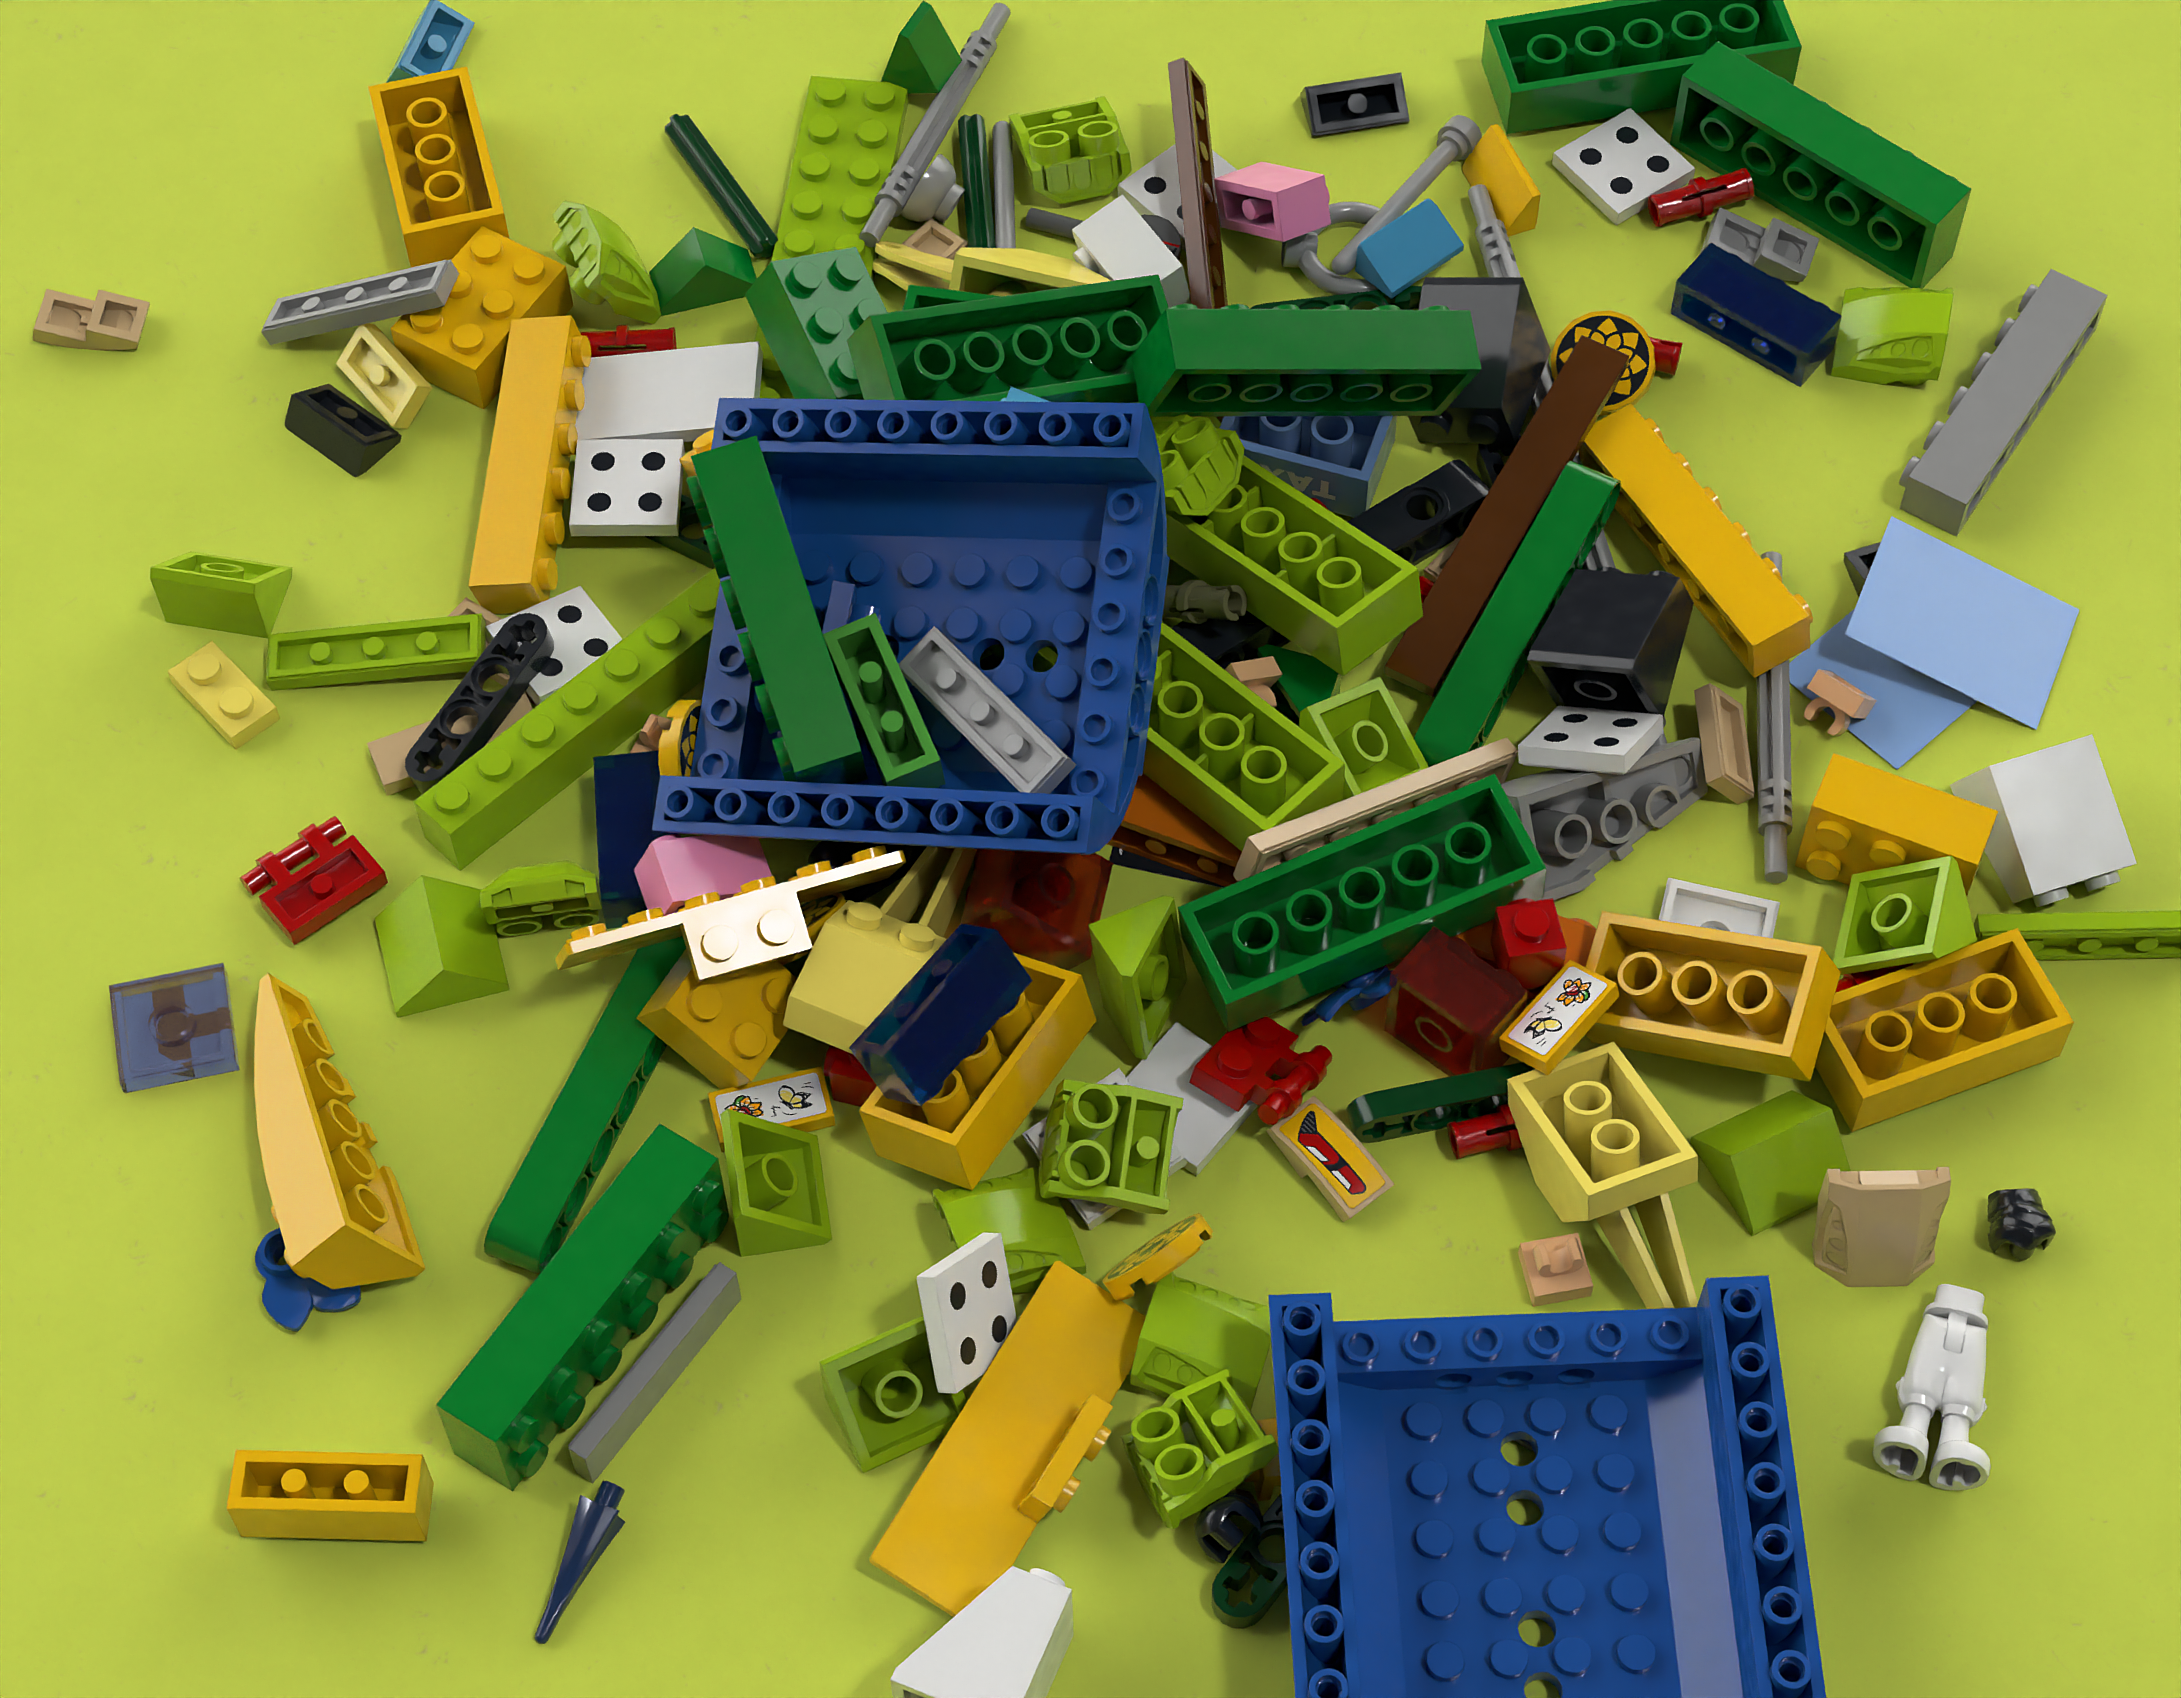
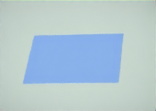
[1844,516,2079,730]
[1789,610,1977,770]

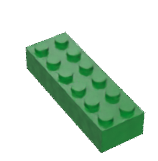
[1481,0,1802,134]
[1670,41,1971,288]
[847,274,1169,403]
[1132,304,1481,417]
[686,436,868,784]
[1178,774,1547,1032]
[436,1123,729,1491]

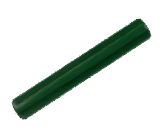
[665,114,778,259]
[958,114,996,248]

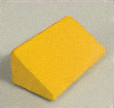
[1462,124,1541,237]

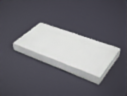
[575,341,763,442]

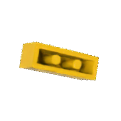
[226,1450,434,1541]

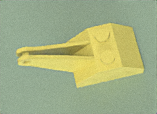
[873,241,1111,296]
[783,846,977,1068]
[1507,1042,1698,1309]

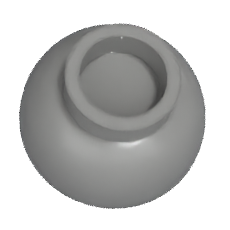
[901,154,965,224]

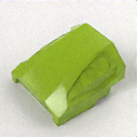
[1009,96,1132,204]
[552,201,661,324]
[1830,287,1954,386]
[1150,414,1245,516]
[480,860,605,936]
[1038,1079,1184,1214]
[932,1167,1086,1293]
[1130,1271,1271,1411]
[1121,1369,1279,1529]

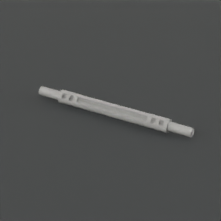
[859,3,1011,247]
[1757,551,1792,883]

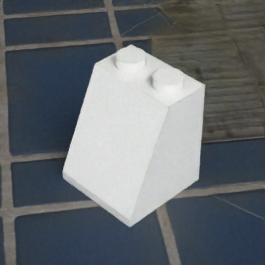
[1950,734,2137,908]
[890,1566,1073,1698]

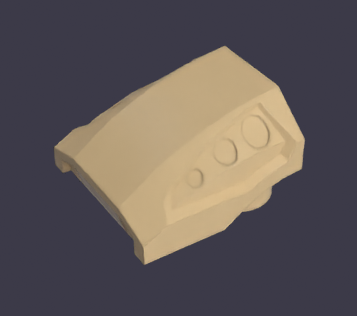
[1812,1167,1951,1287]

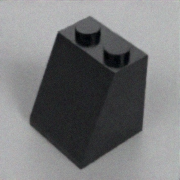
[1408,277,1551,444]
[1527,567,1694,718]

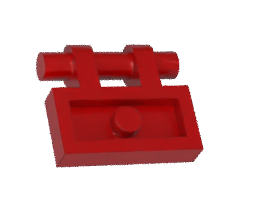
[240,816,388,945]
[1189,1016,1332,1125]

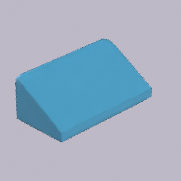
[386,0,475,83]
[1355,198,1464,299]

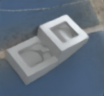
[1699,207,1819,282]

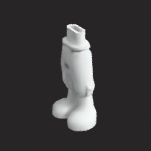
[1873,1284,1991,1490]

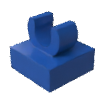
[822,580,881,634]

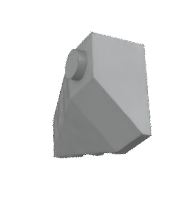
[1501,737,1708,900]

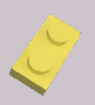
[336,323,433,429]
[168,641,280,750]

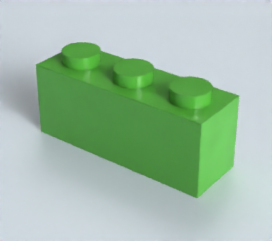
[823,613,946,788]

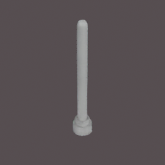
[1332,115,1482,275]
[992,121,1016,248]

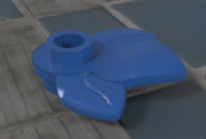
[1301,965,1400,1026]
[255,1228,361,1331]

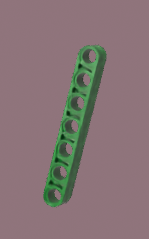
[1414,461,1622,767]
[484,936,686,1274]

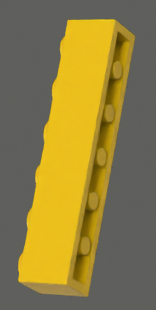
[468,315,591,614]
[1579,404,1813,678]

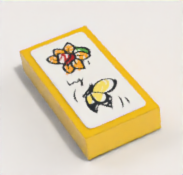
[1499,960,1619,1075]
[708,1066,836,1153]

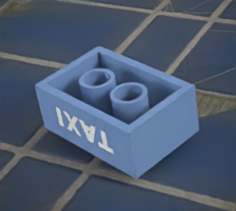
[1220,416,1397,518]

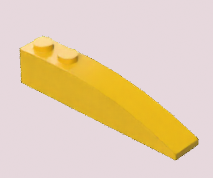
[254,973,425,1290]

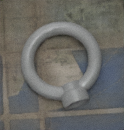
[1281,202,1380,295]

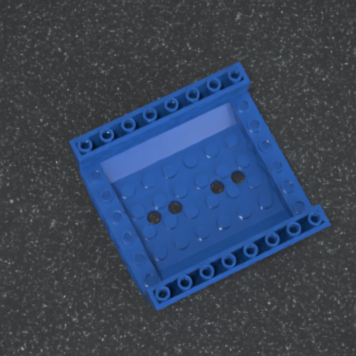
[652,398,1170,855]
[1268,1275,1826,1698]

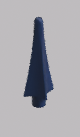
[535,1481,625,1644]

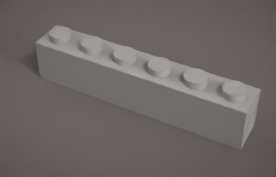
[1899,269,2108,537]

